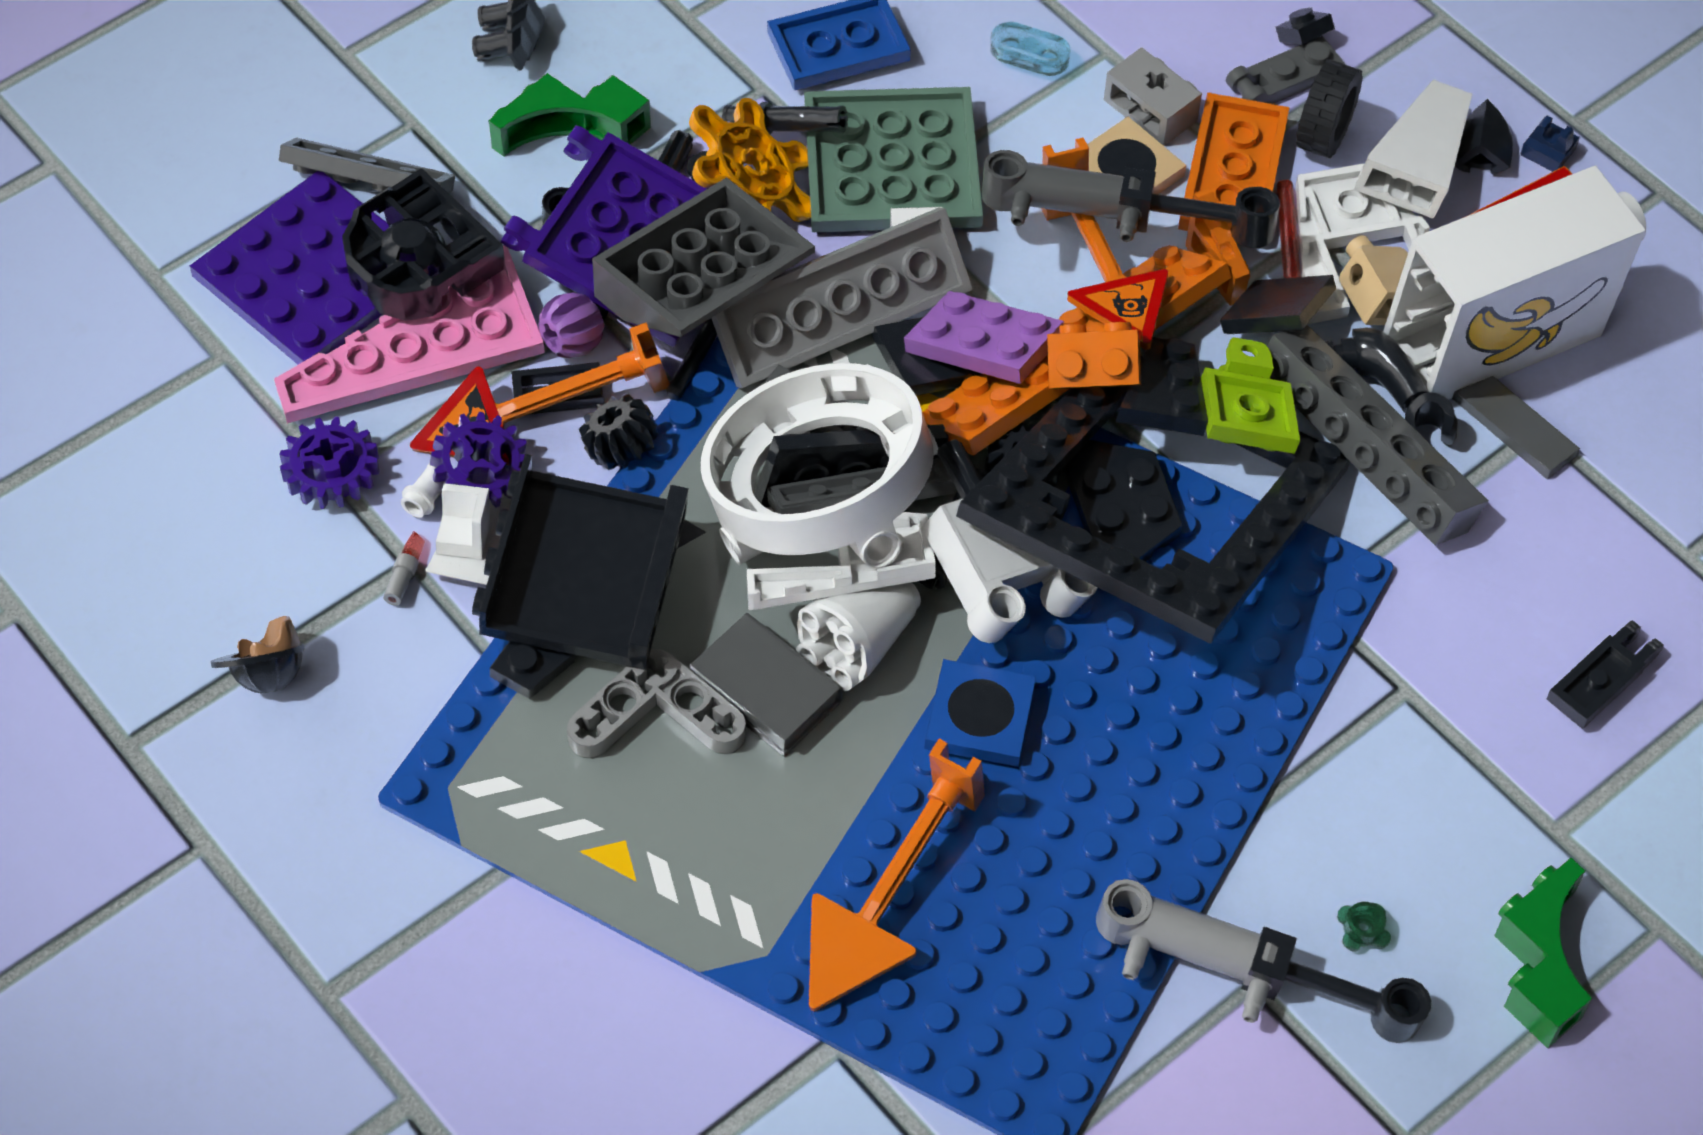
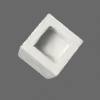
[436,484,490,559]

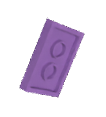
[904,291,1064,384]

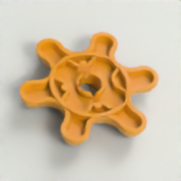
[689,98,811,222]

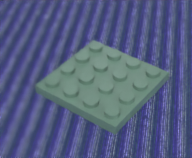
[804,87,983,232]

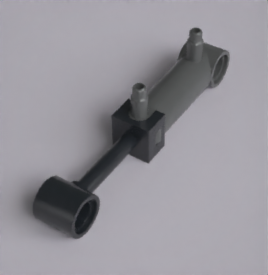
[982,150,1280,248]

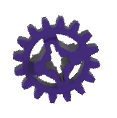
[430,412,527,508]
[279,416,380,509]

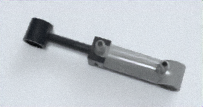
[1096,879,1431,1043]

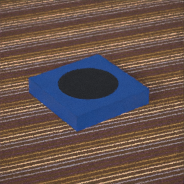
[924,659,1036,767]

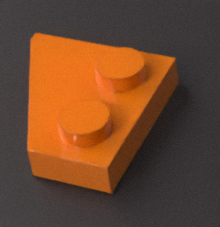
[1185,187,1250,306]

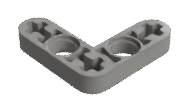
[567,649,746,758]

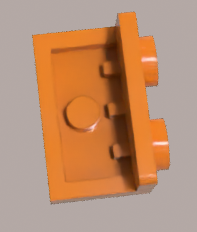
[1047,322,1143,389]

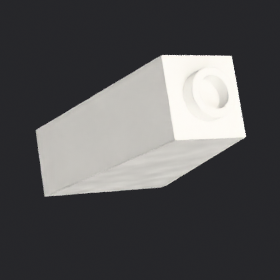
[1353,79,1472,219]

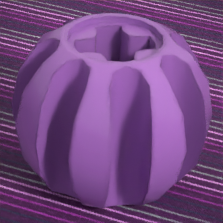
[538,292,604,359]

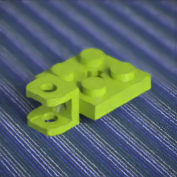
[1201,337,1300,454]

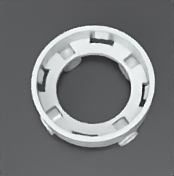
[701,363,938,569]

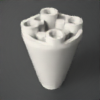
[796,582,921,691]

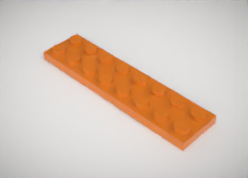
[923,245,1231,455]

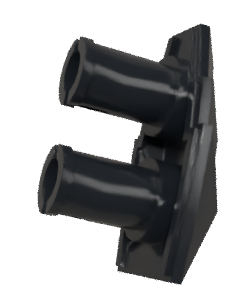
[472,0,546,71]

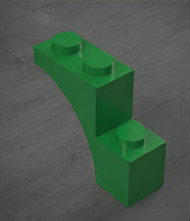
[488,73,651,157]
[1494,858,1592,1049]

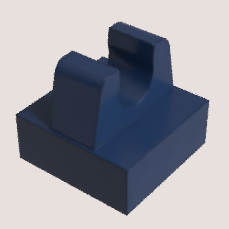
[1520,116,1580,172]

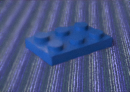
[767,0,911,91]

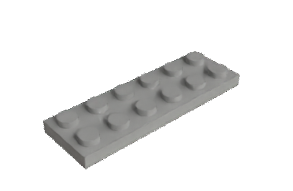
[712,208,973,388]

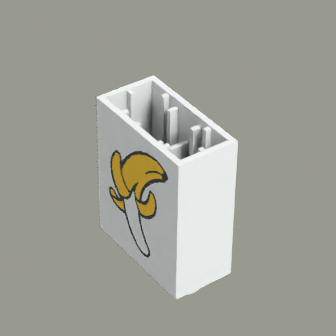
[1383,165,1646,400]

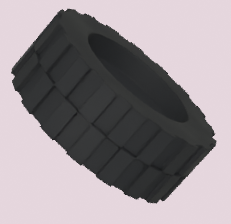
[1296,59,1363,159]

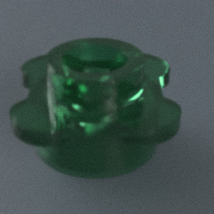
[1337,901,1391,951]

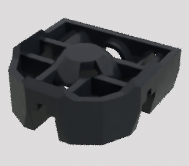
[342,168,505,321]

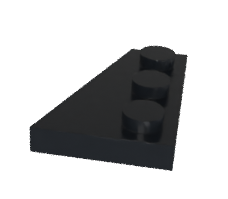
[1116,337,1208,436]

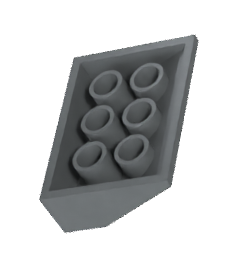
[592,177,815,337]

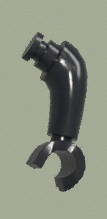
[1325,327,1458,446]

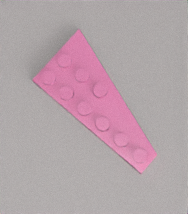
[274,246,545,423]

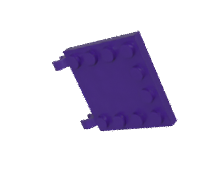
[501,125,707,348]

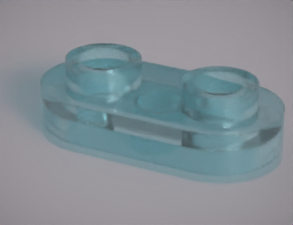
[990,22,1071,76]

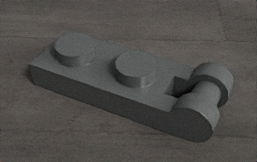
[1225,36,1345,104]

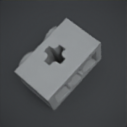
[1103,47,1202,146]

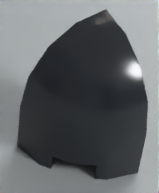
[1454,99,1513,174]

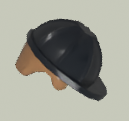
[210,616,305,694]

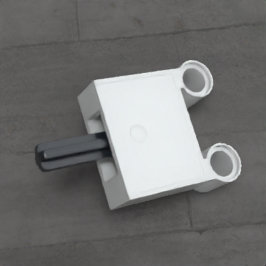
[921,439,1098,643]

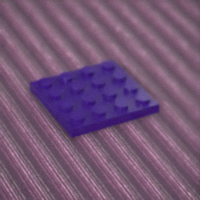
[189,171,437,365]

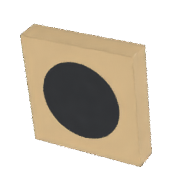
[1087,116,1186,194]

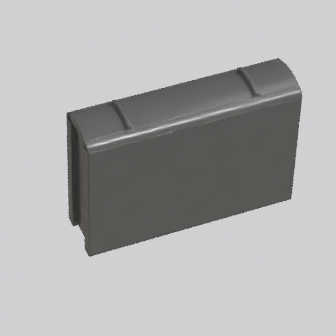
[690,613,844,757]

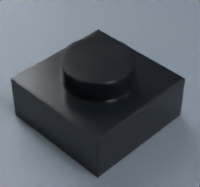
[1275,8,1335,45]

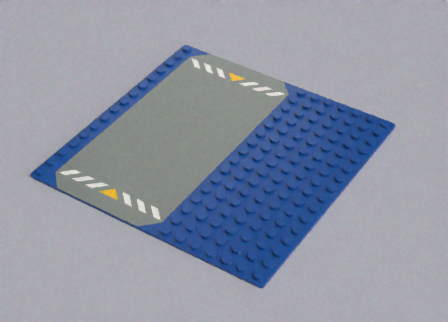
[378,333,1393,1135]

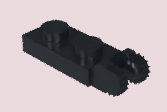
[1546,620,1664,729]

